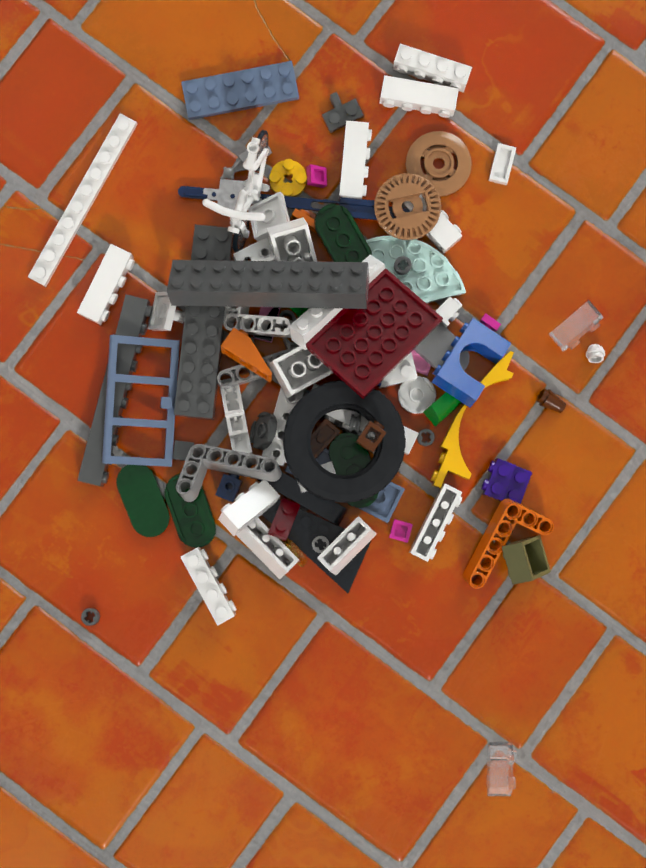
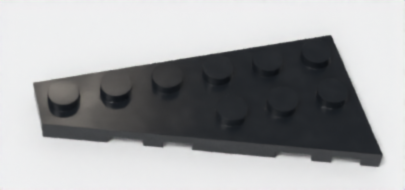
[262,499,371,593]

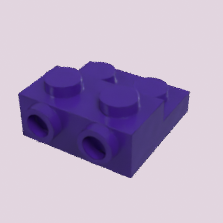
[481,458,532,504]

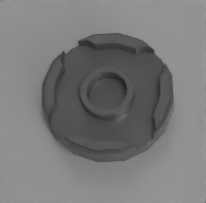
[250,412,277,450]

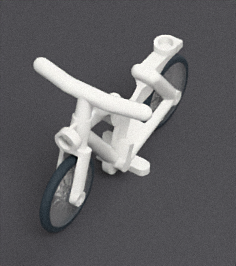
[202,130,270,252]

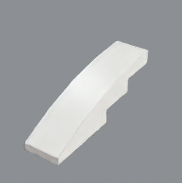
[220,379,253,454]

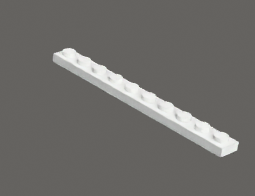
[28,113,138,287]

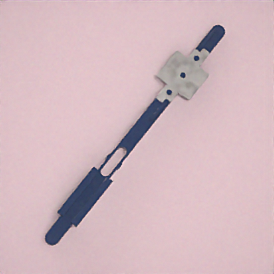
[178,179,410,220]

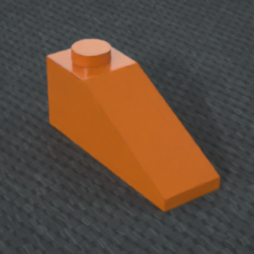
[221,328,272,382]

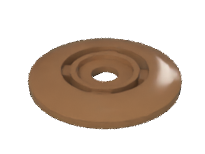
[406,131,472,197]
[374,173,441,240]

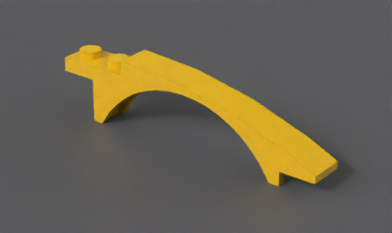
[430,351,514,488]

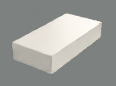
[488,143,516,185]

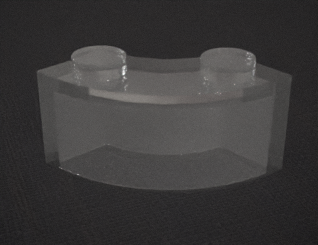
[548,300,603,352]
[486,742,517,796]

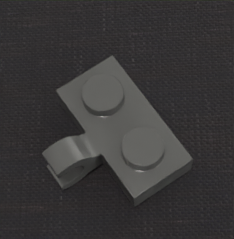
[322,92,364,133]

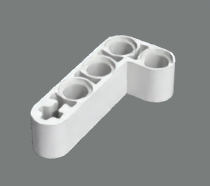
[223,306,294,338]

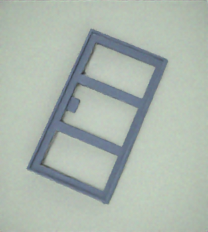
[102,334,180,467]

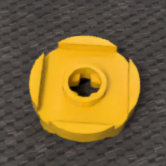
[269,159,307,197]

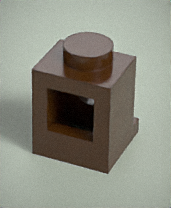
[355,421,387,453]

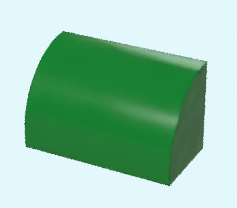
[423,392,462,427]

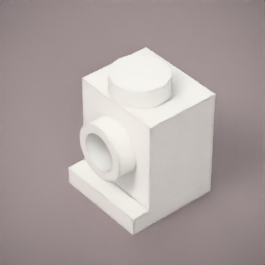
[436,297,462,328]

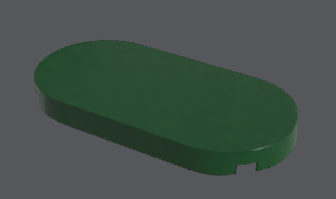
[314,204,372,262]
[329,433,379,508]
[116,465,170,537]
[164,474,216,548]

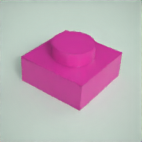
[307,164,327,188]
[479,313,501,332]
[389,519,413,543]

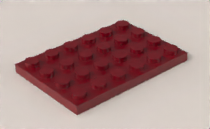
[306,268,443,399]

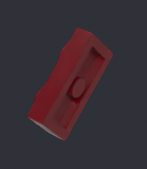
[268,498,300,541]

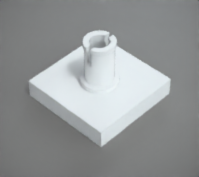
[248,192,290,241]
[147,292,185,331]

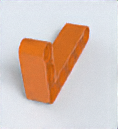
[463,498,554,589]

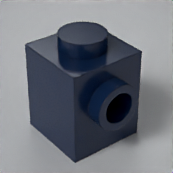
[215,473,243,502]

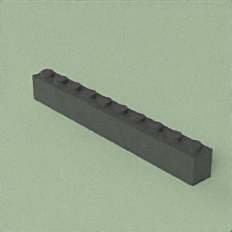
[77,294,152,487]

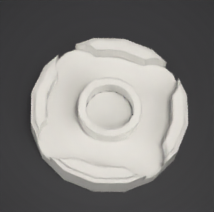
[398,376,436,414]

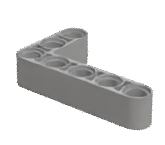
[217,310,299,389]
[176,444,282,502]

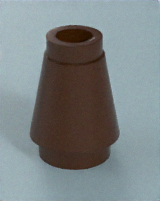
[536,388,566,413]

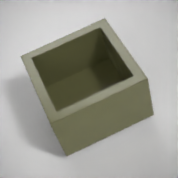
[502,535,551,585]

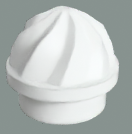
[586,344,605,363]

